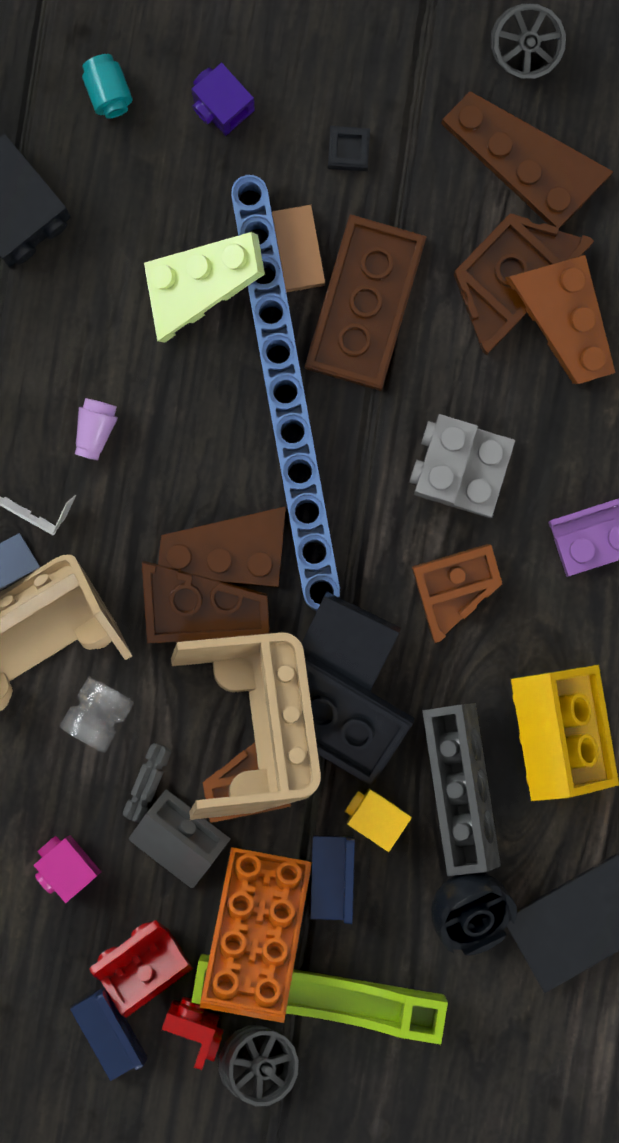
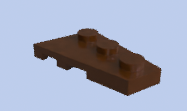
[158,506,286,588]
[142,561,270,644]

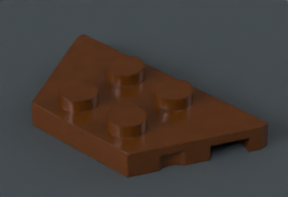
[454,213,594,355]

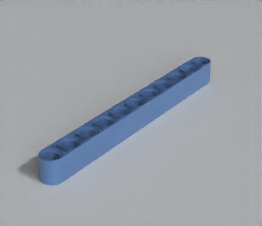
[231,175,340,611]

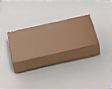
[272,205,325,293]

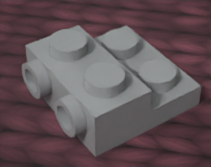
[409,414,515,518]

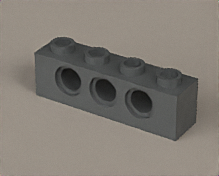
[422,703,501,876]

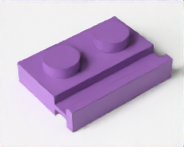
[548,498,619,577]

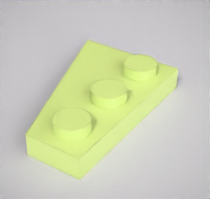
[144,232,265,343]

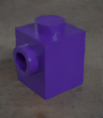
[191,62,255,136]

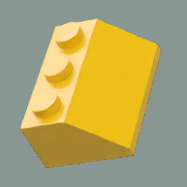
[511,665,619,801]

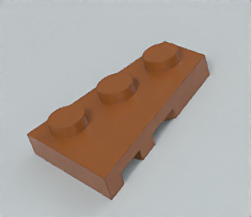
[505,255,615,384]

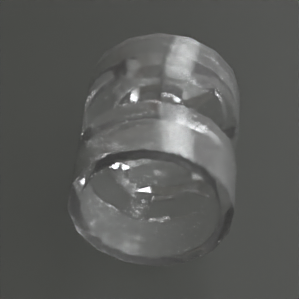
[60,676,135,753]

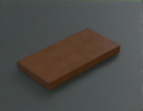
[305,214,427,391]

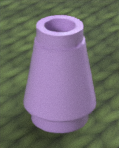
[75,398,118,460]

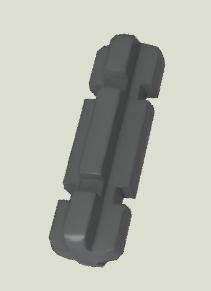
[123,743,171,823]

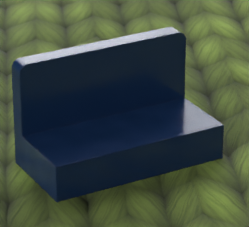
[311,835,355,924]
[70,987,148,1081]

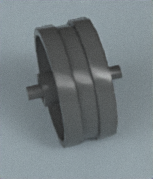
[491,3,566,78]
[218,1025,299,1106]

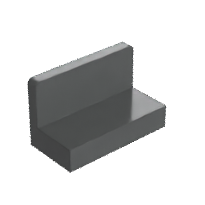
[129,789,230,888]

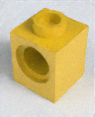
[345,788,412,852]

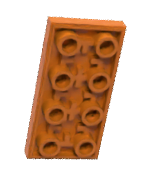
[200,847,312,1023]

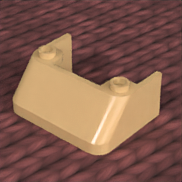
[0,555,132,711]
[171,633,321,820]

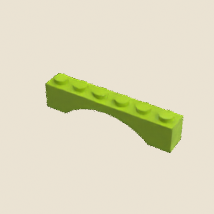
[192,954,448,1045]

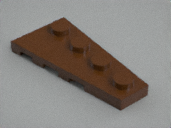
[441,91,613,229]

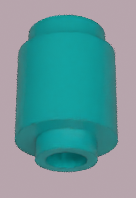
[82,54,133,119]

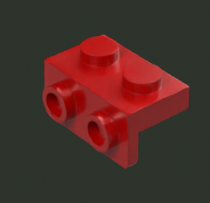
[89,920,193,1018]
[162,997,224,1070]

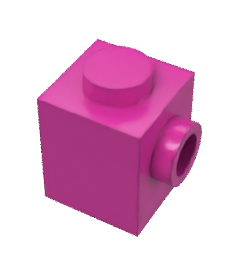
[33,835,101,903]

